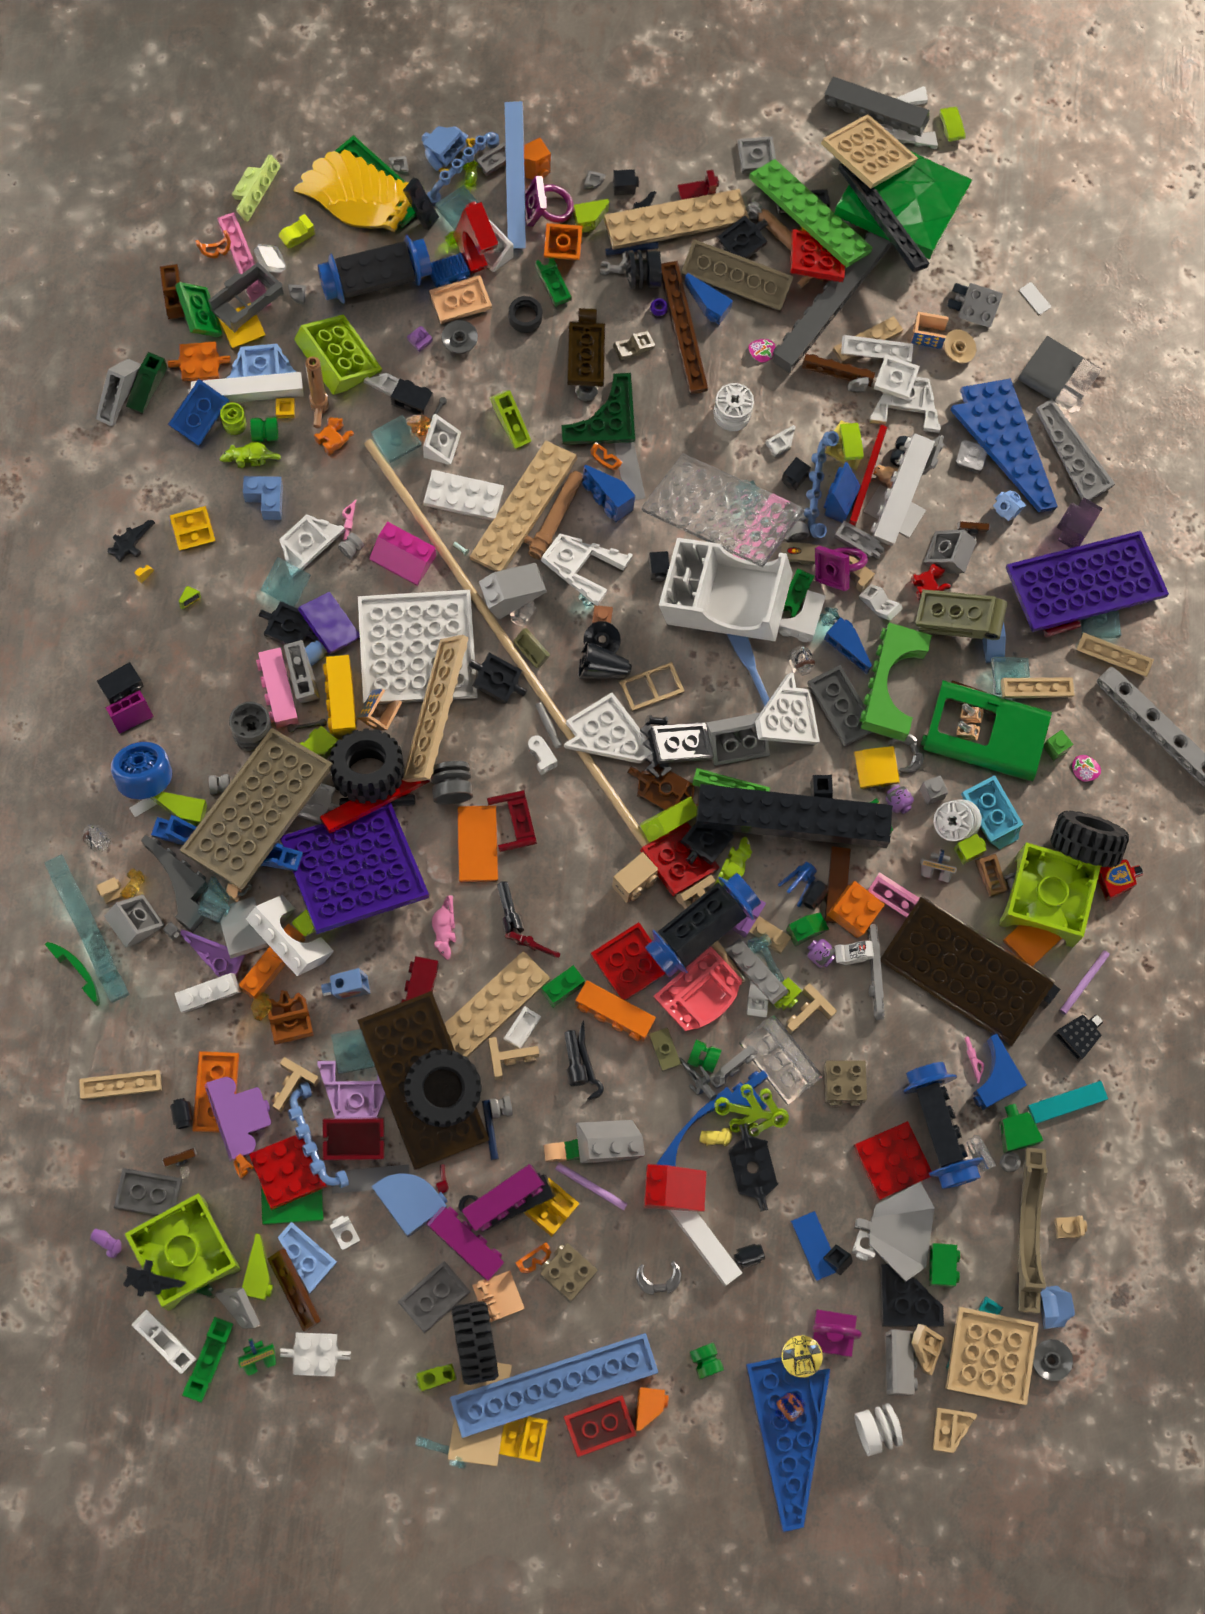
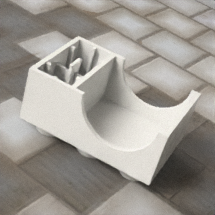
[659,538,792,641]

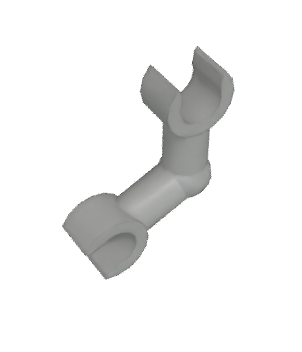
[600,251,627,275]

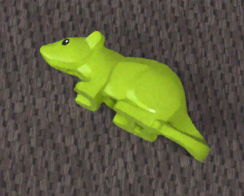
[219,442,281,468]
[714,837,752,888]

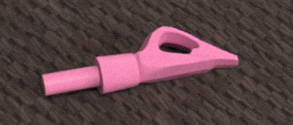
[342,500,357,541]
[964,1037,985,1083]

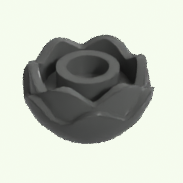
[575,385,598,401]

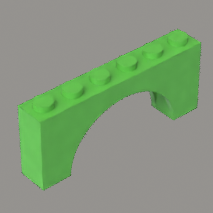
[860,622,932,741]

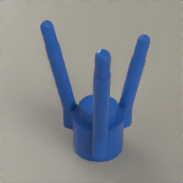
[778,862,817,907]

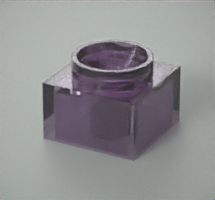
[1056,497,1103,548]

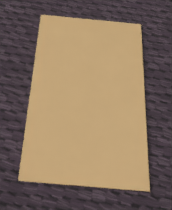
[448,1363,512,1466]

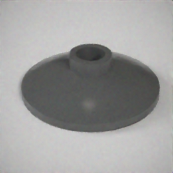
[442,320,478,354]
[1033,1339,1073,1381]

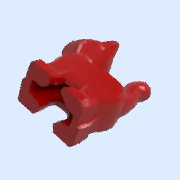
[911,564,951,600]

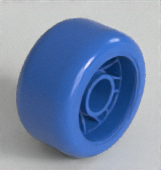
[111,742,173,800]

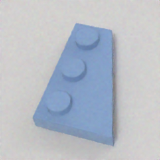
[278,1222,337,1294]

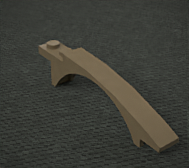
[1017,1148,1048,1314]

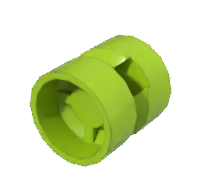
[220,402,247,435]

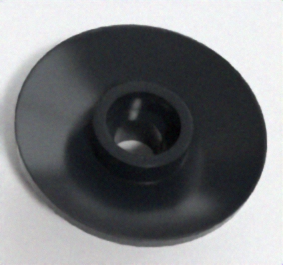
[583,621,621,653]

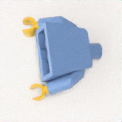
[422,126,475,173]

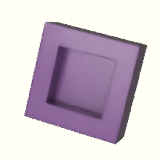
[407,326,433,352]

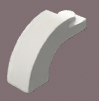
[131,1309,196,1374]

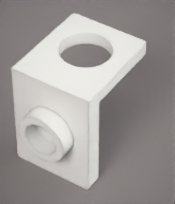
[330,1216,360,1250]
[852,1230,875,1261]

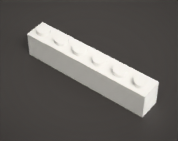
[870,433,935,546]

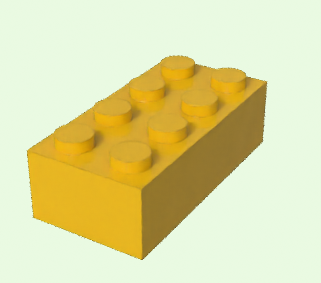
[323,655,357,740]

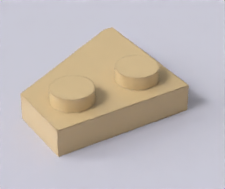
[911,1324,945,1376]
[932,1408,977,1453]

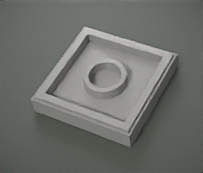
[737,136,776,173]

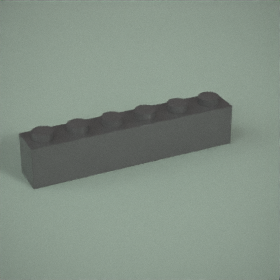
[824,76,930,137]

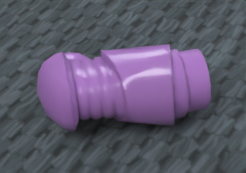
[90,1229,122,1258]

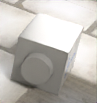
[920,775,948,805]

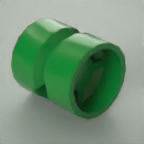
[250,417,279,442]
[687,1039,722,1074]
[690,1343,724,1379]

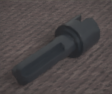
[497,881,524,934]
[564,1030,588,1086]

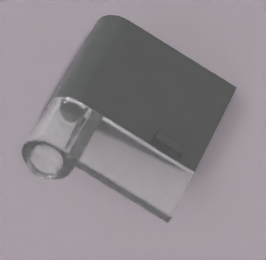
[1018,335,1102,413]

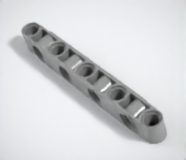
[1097,667,1205,787]

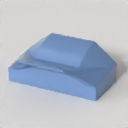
[1040,1286,1075,1329]

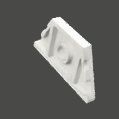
[279,514,345,578]

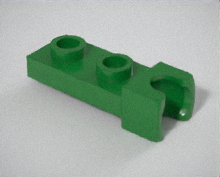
[535,258,572,306]
[783,569,814,618]

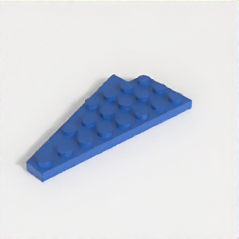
[950,378,1058,513]
[746,1357,830,1532]

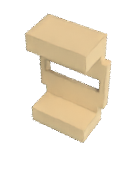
[96,877,125,905]

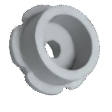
[746,202,763,219]

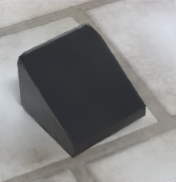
[823,1244,853,1275]

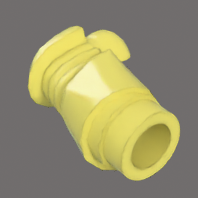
[699,1128,733,1147]

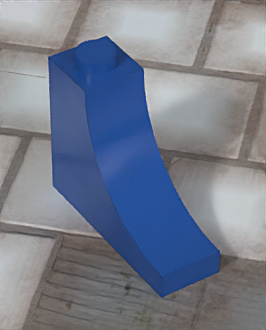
[973,1034,1027,1110]

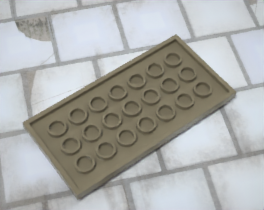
[180,728,333,890]

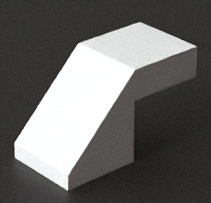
[859,584,903,621]
[747,980,768,1017]

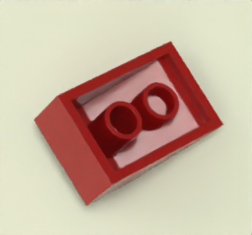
[644,1164,706,1212]

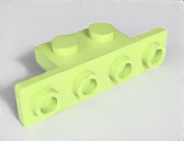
[232,155,280,221]

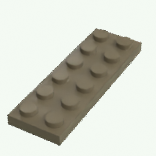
[681,239,794,311]

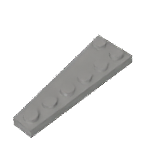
[1036,399,1115,504]

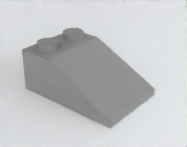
[479,563,547,619]

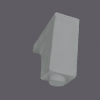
[96,359,141,426]

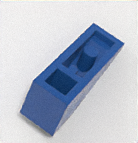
[685,273,733,325]
[824,617,872,674]

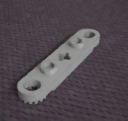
[868,924,885,1020]

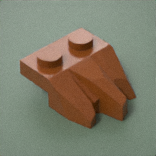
[267,990,314,1045]

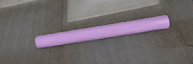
[1060,950,1110,1015]
[555,1162,628,1211]

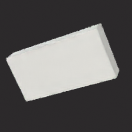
[504,1006,541,1049]

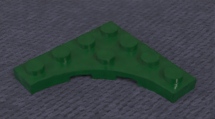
[561,373,635,445]

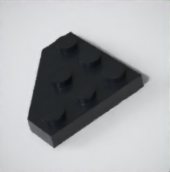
[880,1264,944,1327]

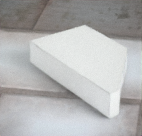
[364,373,399,397]
[765,425,795,457]

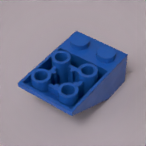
[823,462,861,523]
[582,465,635,522]

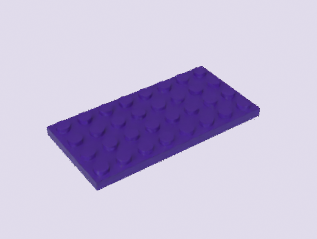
[1005,531,1169,632]

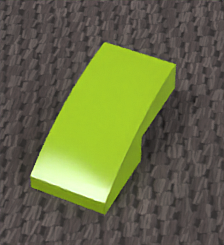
[939,107,966,141]
[839,423,864,460]

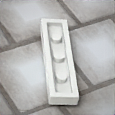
[841,335,913,363]

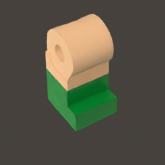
[543,1139,580,1162]

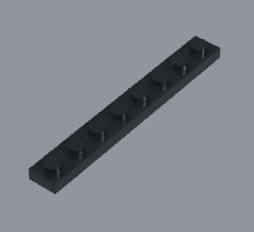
[838,163,930,272]

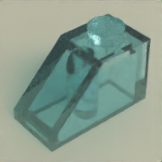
[197,876,230,923]

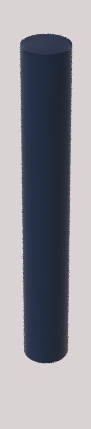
[605,241,659,256]
[482,1100,499,1160]

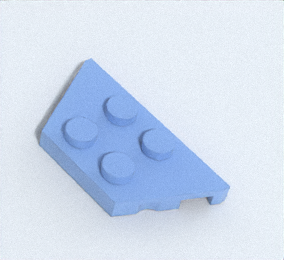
[227,344,296,378]

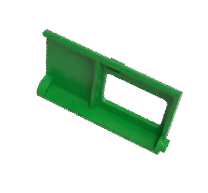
[920,680,1052,782]

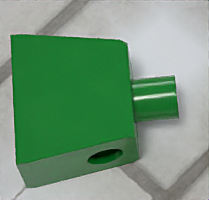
[999,1104,1044,1154]

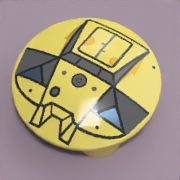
[782,1335,822,1377]

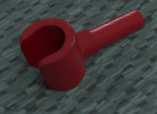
[436,1164,449,1193]

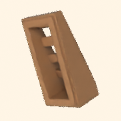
[975,854,1008,896]

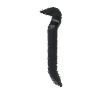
[577,1020,604,1100]

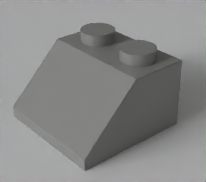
[924,530,976,574]
[104,894,164,947]

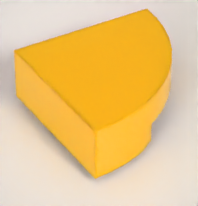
[134,565,154,583]

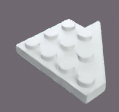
[755,672,820,745]
[564,693,652,763]

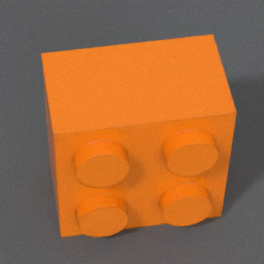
[826,881,885,938]

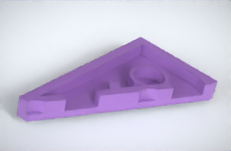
[180,929,246,978]

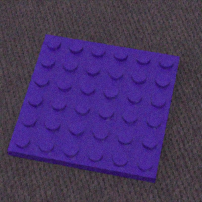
[280,802,429,934]

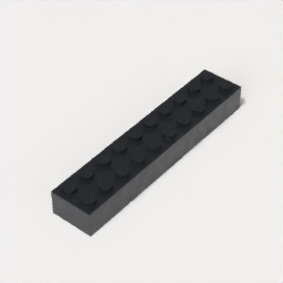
[695,784,893,848]

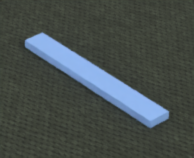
[505,101,526,249]

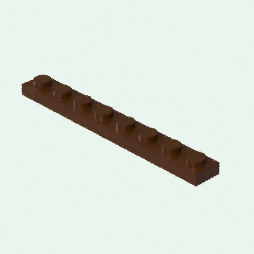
[661,261,708,394]

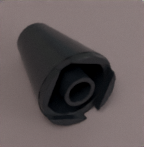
[578,641,632,679]

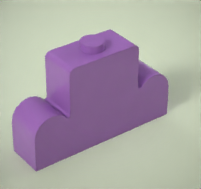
[204,1077,271,1162]

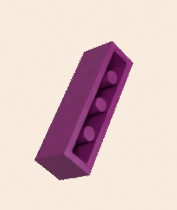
[462,1164,545,1232]
[426,1206,504,1281]

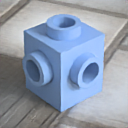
[993,490,1026,521]

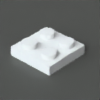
[874,355,920,400]

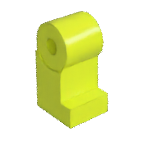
[279,214,315,248]

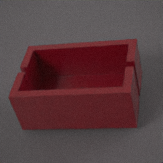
[323,1117,385,1160]

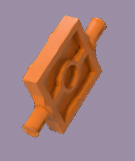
[168,341,231,381]

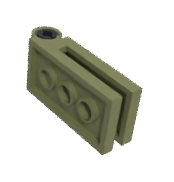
[915,589,1008,640]

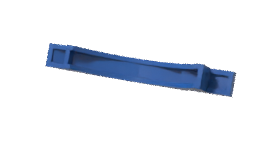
[151,815,303,871]
[656,1070,768,1167]

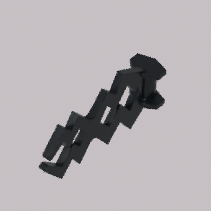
[640,715,672,778]

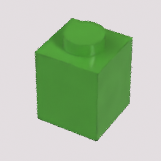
[1043,730,1073,761]

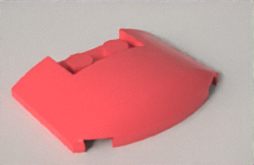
[653,946,743,1031]

